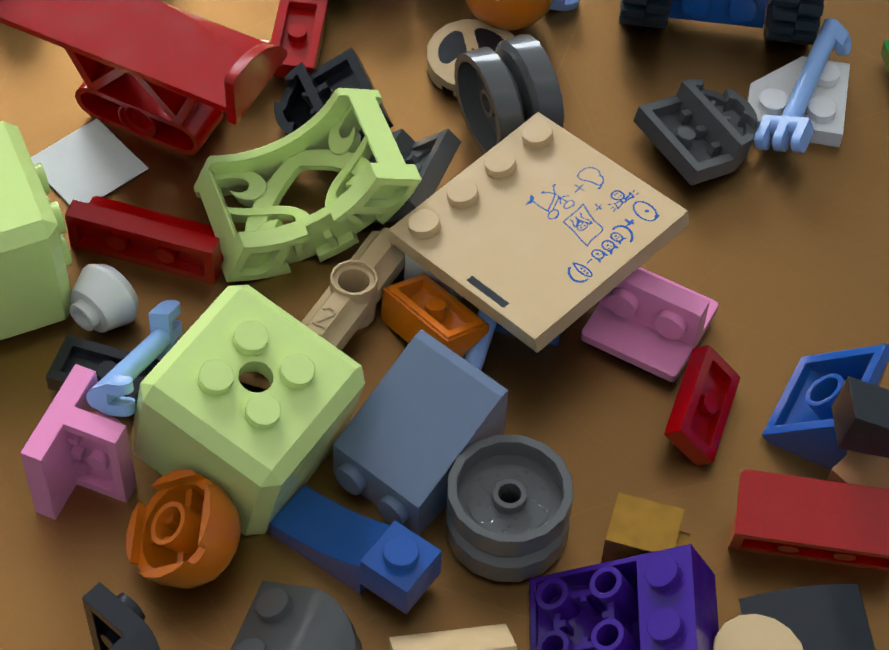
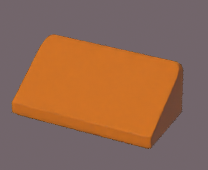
[381,273,490,357]

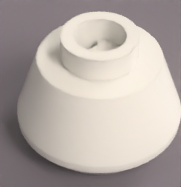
[69,264,139,333]

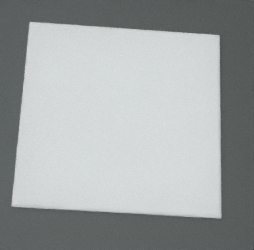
[31,118,149,205]

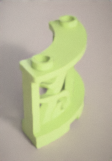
[193,88,422,282]

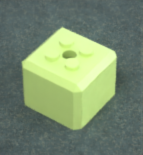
[0,121,73,340]
[131,285,365,536]

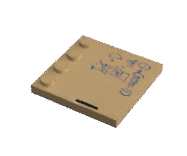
[388,112,689,353]

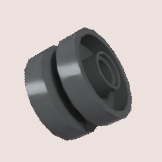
[454,34,564,154]
[446,435,573,582]

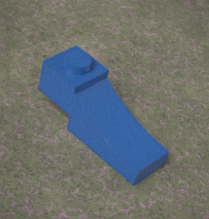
[269,484,442,614]

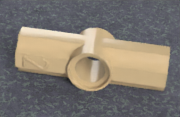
[301,227,405,351]

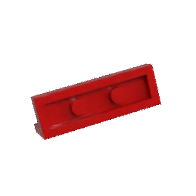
[65,196,224,285]
[728,469,889,571]

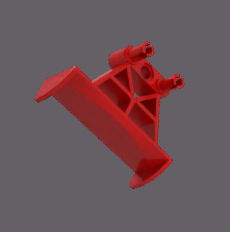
[0,0,287,155]

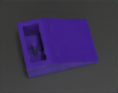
[530,544,719,650]

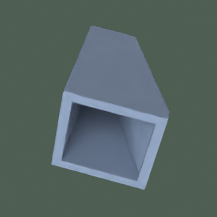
[333,329,509,536]

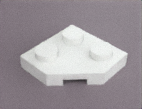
[747,56,850,147]

